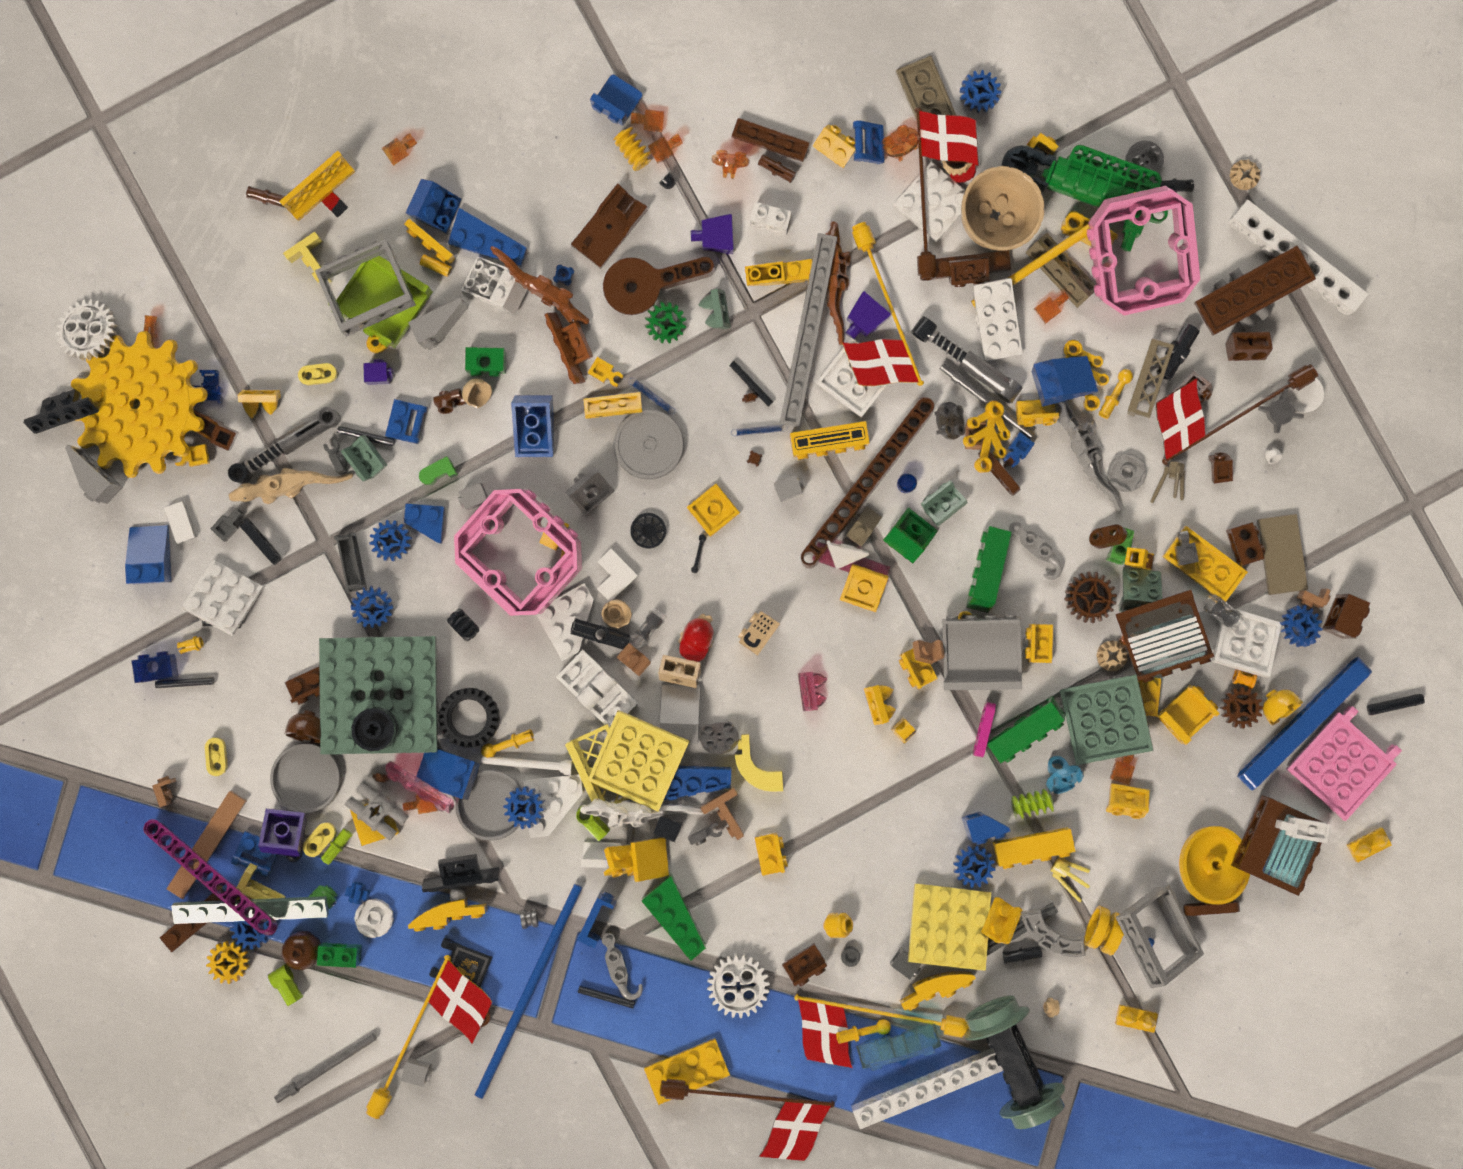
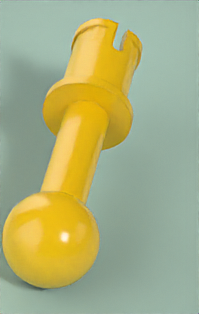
[1099,369,1133,419]
[481,729,535,758]
[836,1019,891,1044]

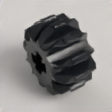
[447,609,480,641]

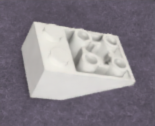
[461,256,528,315]

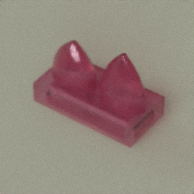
[798,672,827,711]

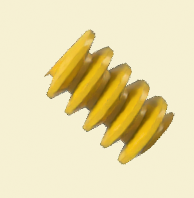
[613,127,651,171]

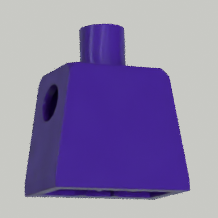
[691,214,733,254]
[845,291,891,339]

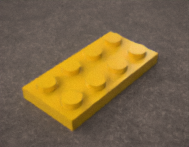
[1162,526,1248,603]
[644,1038,730,1105]

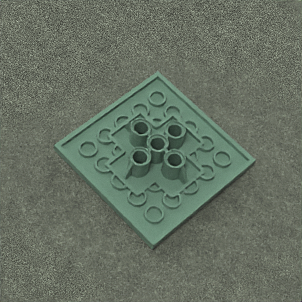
[319,636,438,755]

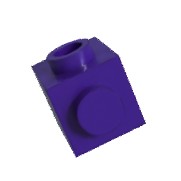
[363,359,393,385]

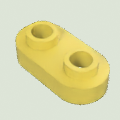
[298,363,338,386]
[205,737,228,776]
[303,822,336,857]

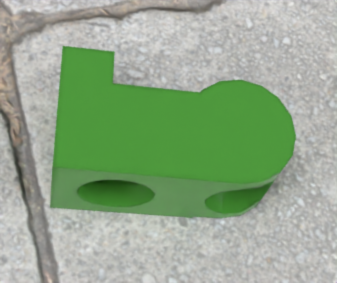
[419,456,458,486]
[1106,527,1134,565]

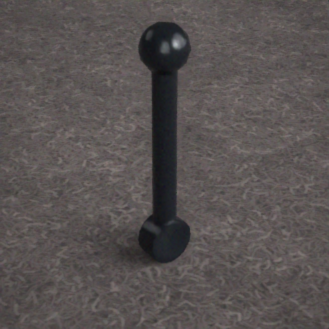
[691,534,706,573]

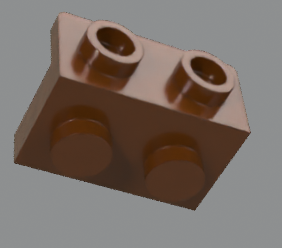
[782,943,827,987]

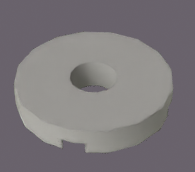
[1107,454,1146,492]

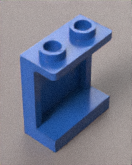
[577,892,617,949]

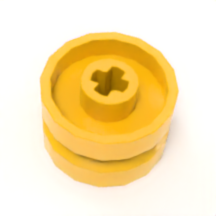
[1084,905,1124,956]

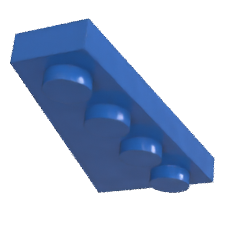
[448,208,527,267]
[663,766,731,801]

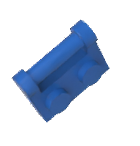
[853,121,884,164]
[385,399,428,444]
[231,831,278,878]

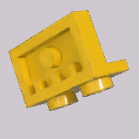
[1015,400,1059,427]
[898,648,938,690]
[1139,678,1161,717]
[1106,784,1150,819]
[755,833,788,876]
[981,897,1023,944]

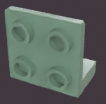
[1119,568,1162,612]

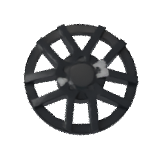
[630,513,666,549]

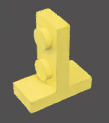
[283,232,332,283]
[236,863,286,900]

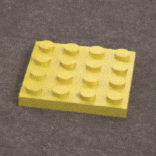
[587,710,689,811]
[908,883,991,971]

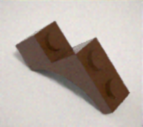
[192,409,239,451]

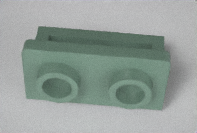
[341,435,387,482]
[921,480,968,526]

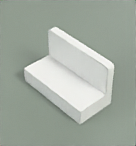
[581,842,622,868]

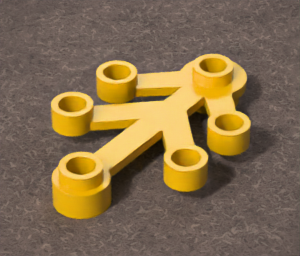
[1063,340,1109,411]
[963,401,1010,473]

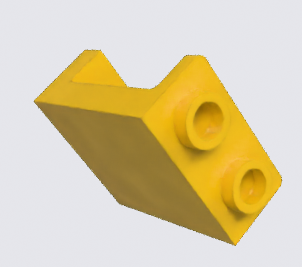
[1157,685,1220,745]

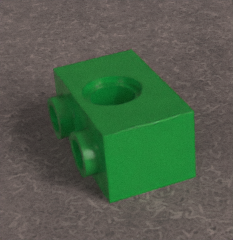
[465,347,506,377]
[317,942,362,968]

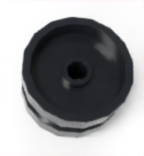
[351,707,399,751]

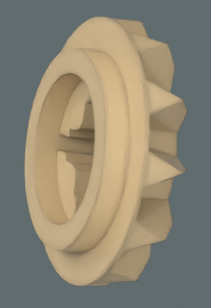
[1230,159,1261,190]
[1096,641,1128,671]

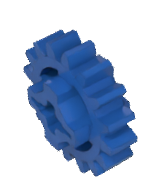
[959,70,1002,113]
[369,520,412,562]
[350,586,393,628]
[1280,605,1323,647]
[503,786,546,829]
[953,845,995,888]
[230,921,272,950]

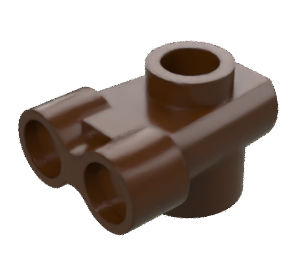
[433,388,467,414]

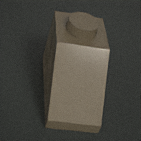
[845,506,882,548]

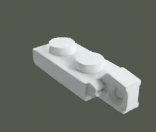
[1275,817,1331,843]

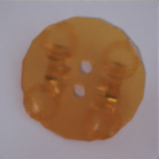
[882,125,920,162]
[711,150,750,179]

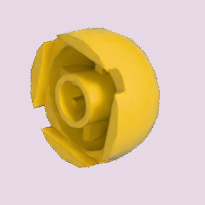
[1263,689,1303,726]

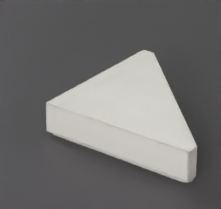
[826,540,869,569]

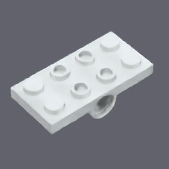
[972,278,1023,361]
[556,650,638,727]

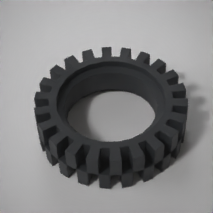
[438,688,500,748]

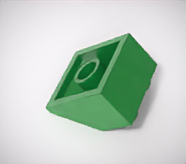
[883,507,938,564]

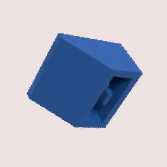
[406,179,462,233]
[961,811,1011,845]

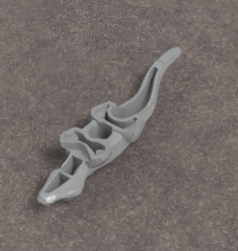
[1058,401,1122,511]

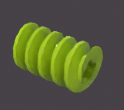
[1011,789,1054,819]

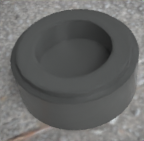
[841,946,860,967]

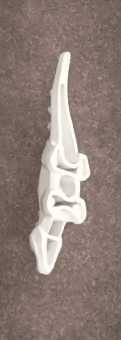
[580,798,703,828]

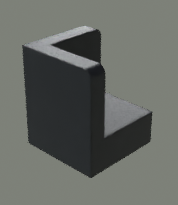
[653,816,682,843]

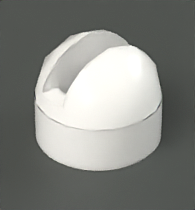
[1265,447,1282,464]

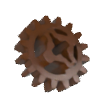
[1220,687,1263,729]

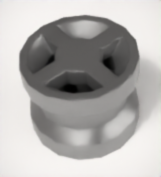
[520,908,539,929]

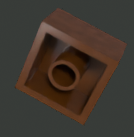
[1322,593,1370,639]

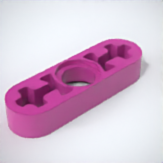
[973,701,996,758]

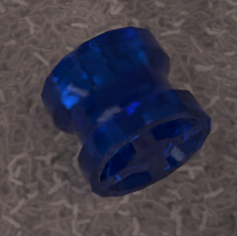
[897,474,917,494]

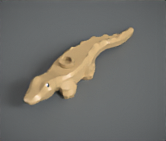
[228,468,353,504]

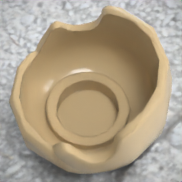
[462,378,492,408]
[601,599,632,629]

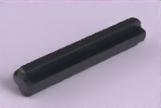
[1367,694,1425,715]

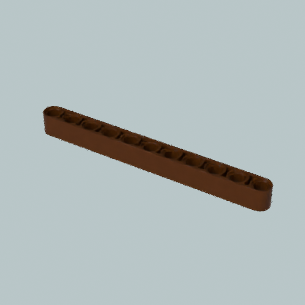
[801,397,934,569]

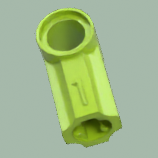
[576,805,611,841]
[268,964,303,1006]

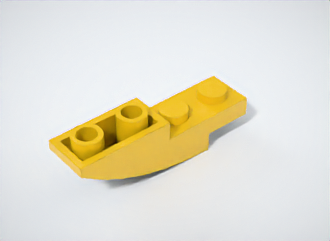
[745,259,812,286]
[408,898,487,931]
[899,971,976,1011]

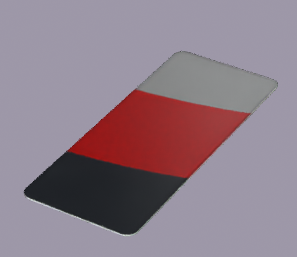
[321,192,348,218]

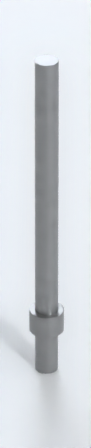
[940,363,1034,439]
[274,1033,377,1103]

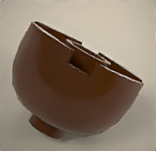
[284,710,321,743]
[281,931,321,970]

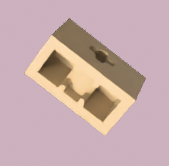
[658,655,701,688]

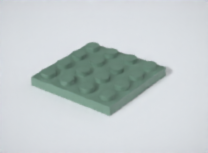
[1060,674,1154,765]

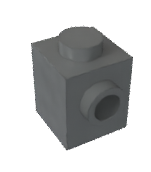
[890,948,921,980]

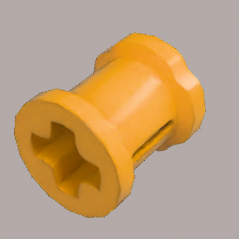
[1232,669,1257,689]

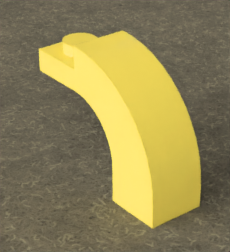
[735,734,783,792]

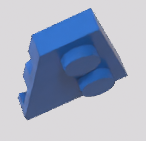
[404,504,445,544]

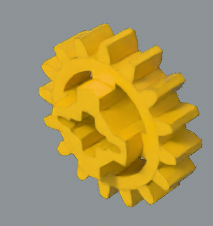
[206,941,250,984]

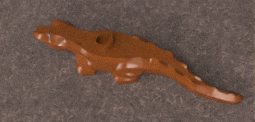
[825,221,851,345]
[490,246,589,325]

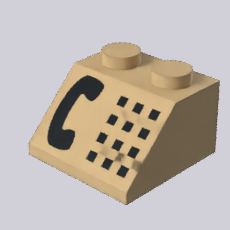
[738,611,780,656]

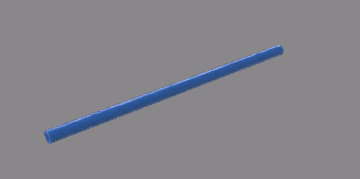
[474,884,583,1099]

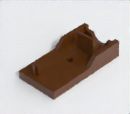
[571,183,648,269]

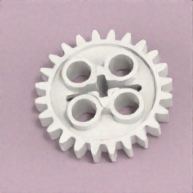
[56,299,118,361]
[707,954,770,1018]

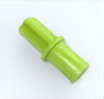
[321,828,353,865]

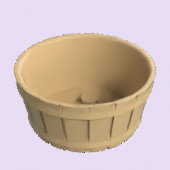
[961,166,1044,251]

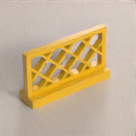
[279,151,355,222]

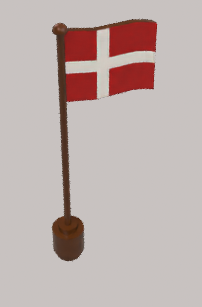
[915,107,979,281]
[1156,364,1318,465]
[660,1079,835,1161]

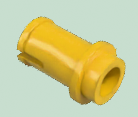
[177,636,204,654]

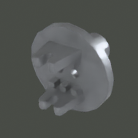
[1125,141,1164,177]
[934,402,965,440]
[700,721,739,754]

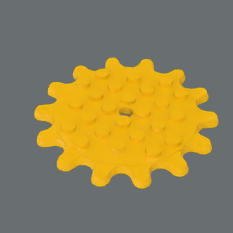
[71,331,208,478]

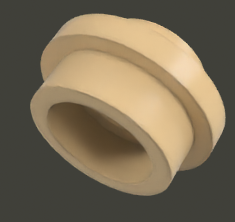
[1043,998,1060,1017]

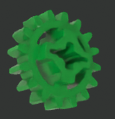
[645,302,686,344]

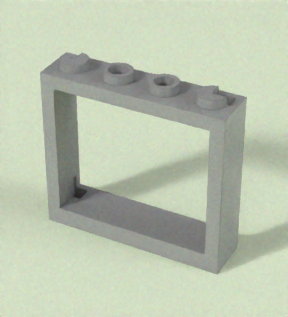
[315,239,416,337]
[1116,884,1204,988]

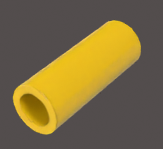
[419,254,452,277]

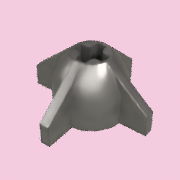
[1258,389,1304,434]

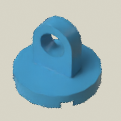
[1046,756,1084,794]

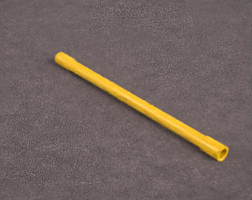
[971,192,1135,309]

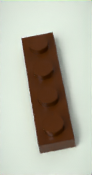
[732,118,810,162]
[935,251,1011,279]
[159,888,225,953]

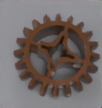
[1064,571,1117,623]

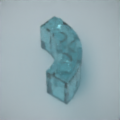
[856,1023,941,1071]

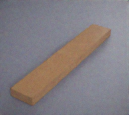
[167,791,247,899]

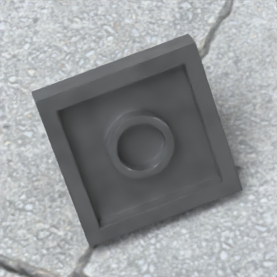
[565,467,614,515]

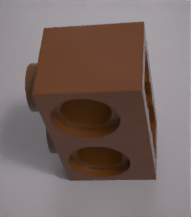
[1225,332,1273,361]
[1226,522,1265,566]

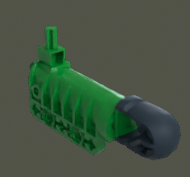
[1002,145,1168,252]

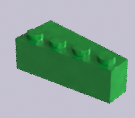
[966,526,1012,613]
[987,696,1065,764]
[641,873,706,961]

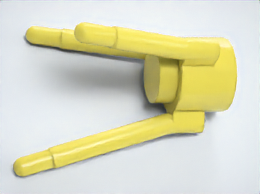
[1050,858,1090,902]

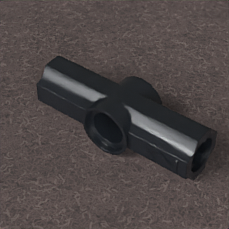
[1156,323,1200,381]
[570,618,630,650]

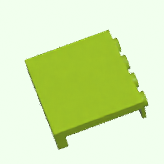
[328,256,433,348]

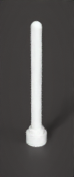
[481,757,573,775]

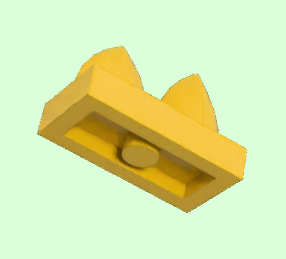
[237,390,281,419]
[864,685,896,725]
[1347,827,1392,863]
[1115,1004,1158,1033]

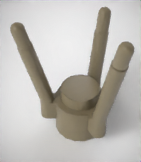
[1150,461,1186,503]

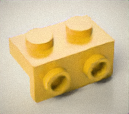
[813,124,855,168]
[1025,624,1053,663]
[604,845,634,878]

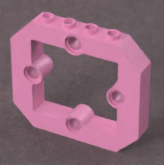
[1087,186,1200,316]
[454,489,582,616]

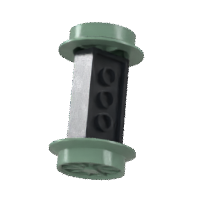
[964,995,1065,1129]

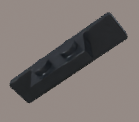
[23,389,100,434]
[422,854,500,892]

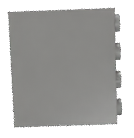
[942,614,1022,690]

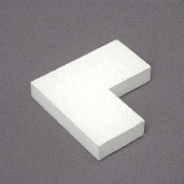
[597,549,638,601]

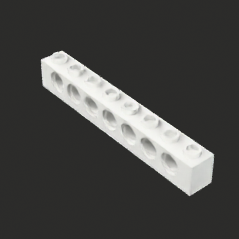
[1229,200,1368,315]
[851,1048,1003,1129]

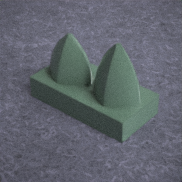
[698,289,731,330]

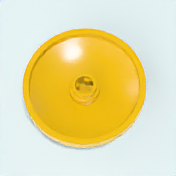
[1179,826,1250,905]

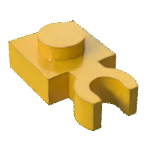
[588,357,624,387]
[173,444,210,467]

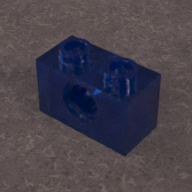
[131,651,179,683]

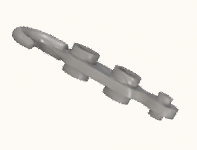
[1009,522,1063,580]
[602,933,643,1000]

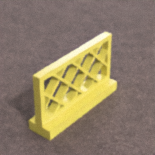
[565,724,628,804]

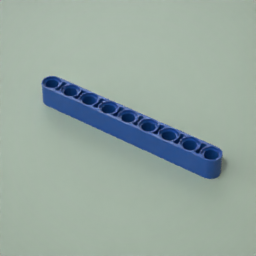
[1237,657,1372,791]

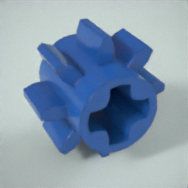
[345,882,370,904]

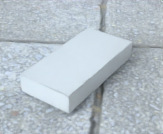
[164,501,196,544]

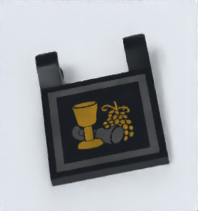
[429,938,492,987]

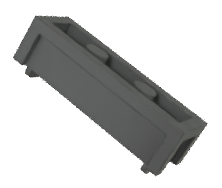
[334,532,367,593]

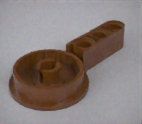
[603,257,715,315]

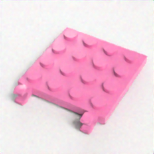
[1286,706,1402,821]

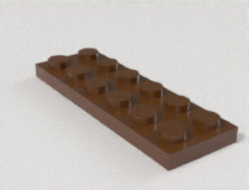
[1194,245,1316,336]

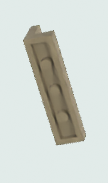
[1025,233,1095,308]
[1127,339,1174,419]

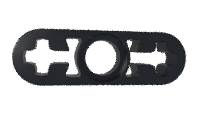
[239,517,283,565]

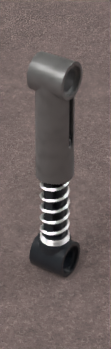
[911,316,1023,404]
[228,407,341,484]

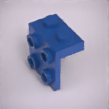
[590,75,642,126]

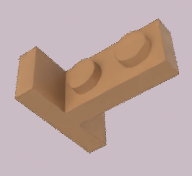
[701,787,744,840]

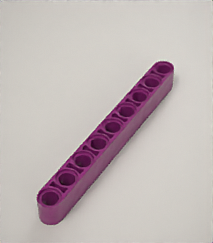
[143,819,278,936]

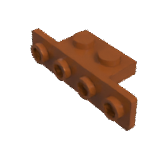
[544,312,593,384]

